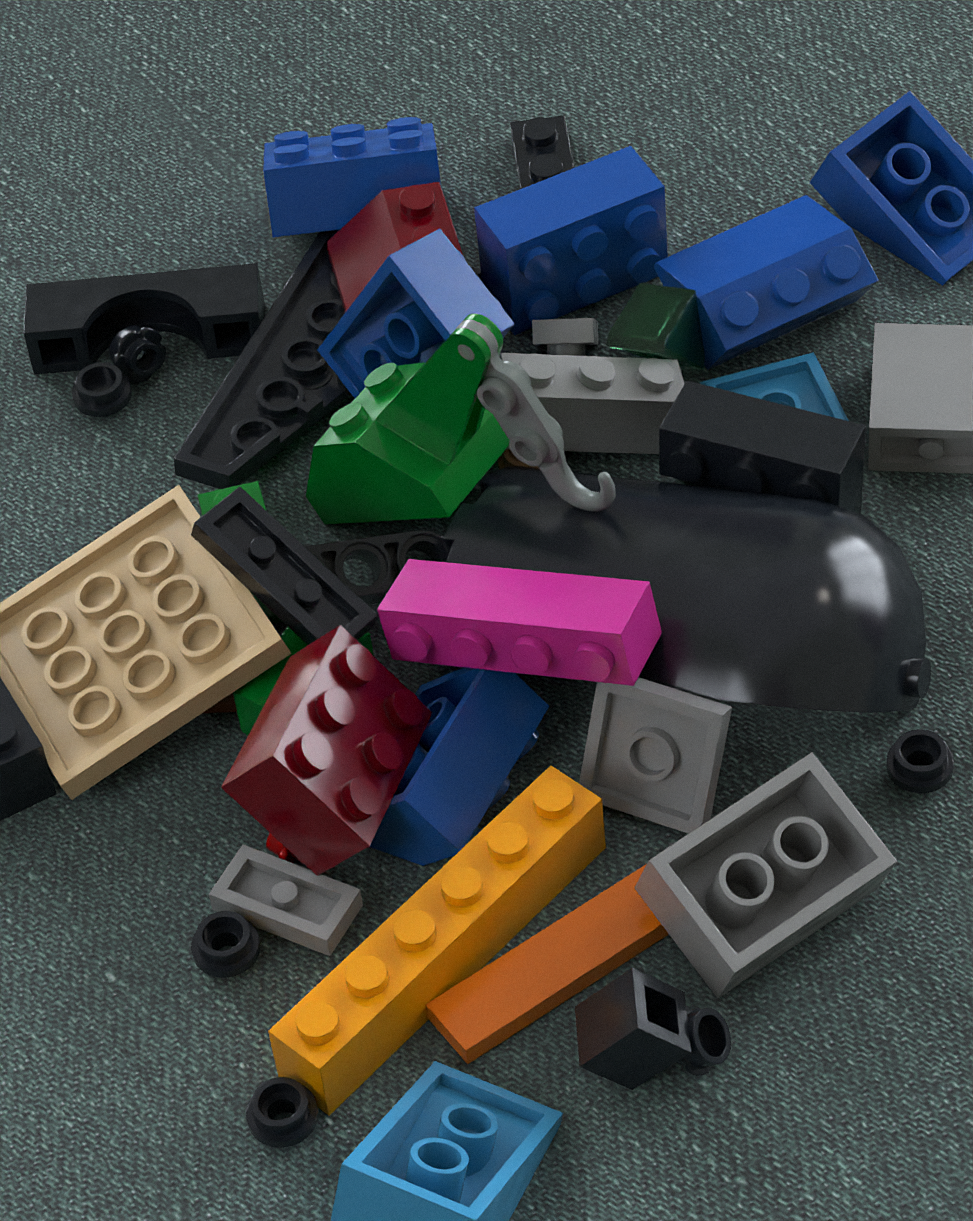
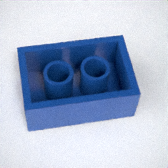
[263,117,441,237]
[474,146,668,335]

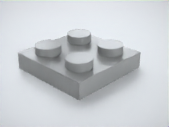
[579,677,732,834]

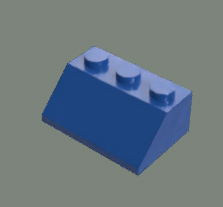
[653,195,879,370]
[369,667,549,866]

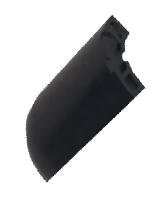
[443,466,931,713]

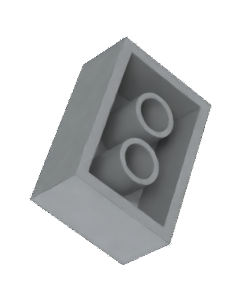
[635,752,898,999]

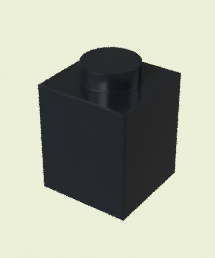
[575,968,691,1090]

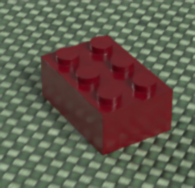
[221,625,433,876]

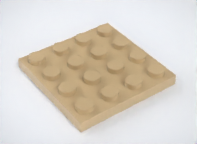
[0,485,292,800]

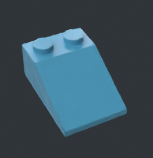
[331,1061,563,1221]

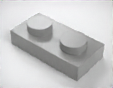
[532,318,598,356]
[209,844,363,956]

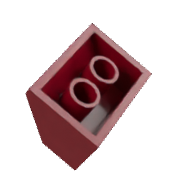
[327,182,463,313]

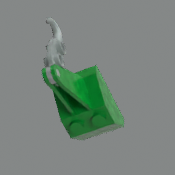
[306,313,616,524]

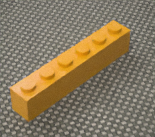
[268,765,606,1116]

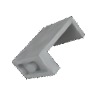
[868,323,973,474]

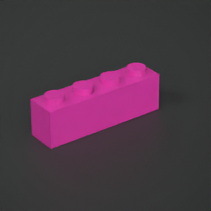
[377,559,662,686]

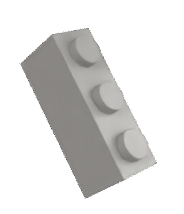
[499,353,684,454]

